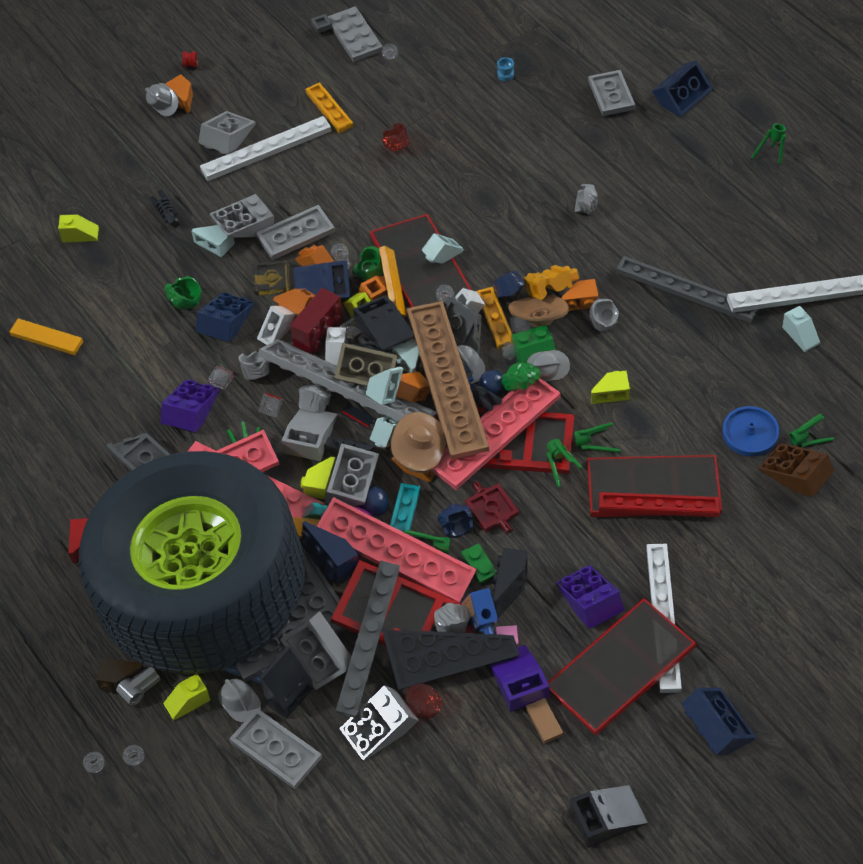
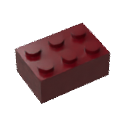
[290,288,343,355]

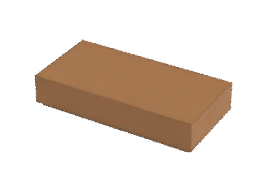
[526,698,563,744]

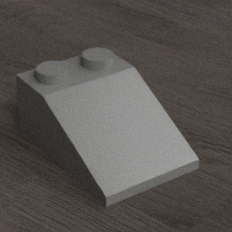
[199,111,256,154]

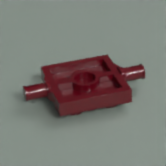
[465,481,519,535]

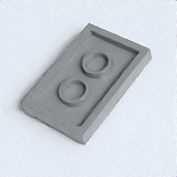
[588,70,635,116]

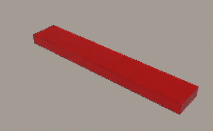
[599,492,720,517]

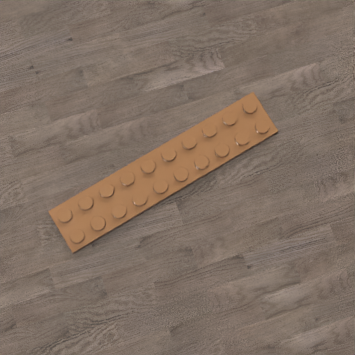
[407,301,489,460]

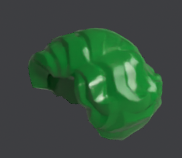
[352,246,384,281]
[164,276,202,310]
[501,362,541,392]

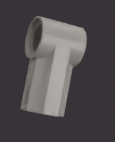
[116,666,161,706]

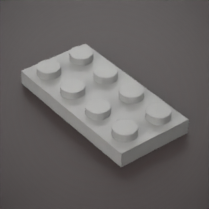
[328,6,383,62]
[256,205,335,260]
[229,708,322,789]

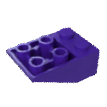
[161,380,220,432]
[556,565,625,629]
[489,645,549,712]

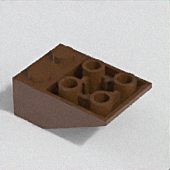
[759,443,834,497]

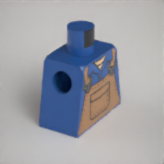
[461,588,498,635]

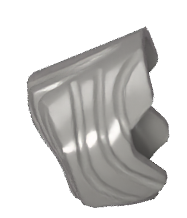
[574,184,598,215]
[589,299,619,332]
[238,351,269,380]
[298,384,331,413]
[434,603,470,633]

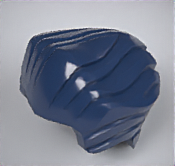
[493,271,526,298]
[437,504,473,538]

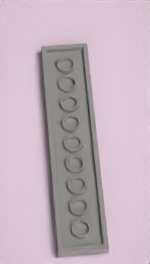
[258,339,437,422]

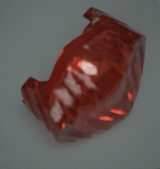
[382,123,410,151]
[405,683,442,719]

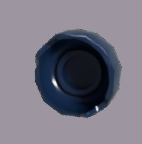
[478,370,505,396]
[359,486,389,517]

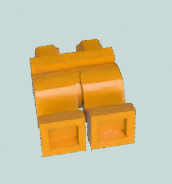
[523,265,579,300]

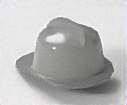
[145,83,179,116]
[457,345,485,384]
[527,350,570,381]
[218,679,261,722]

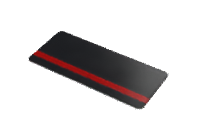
[340,404,375,429]

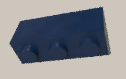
[652,60,713,117]
[681,688,756,755]

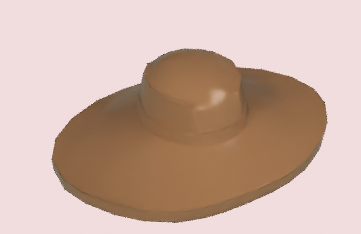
[508,295,569,327]
[391,412,446,473]

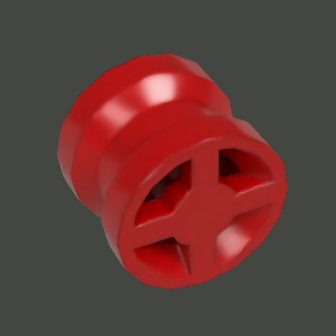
[182,51,198,68]

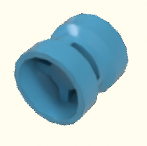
[497,57,514,81]

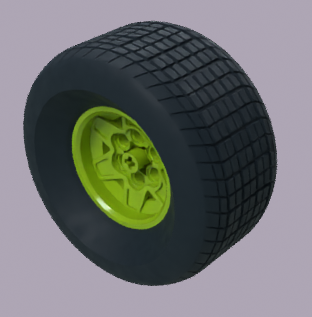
[79,451,305,674]

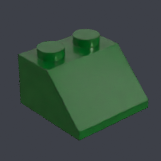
[511,325,556,363]

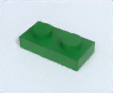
[461,543,497,586]

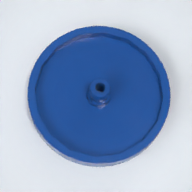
[722,406,779,457]

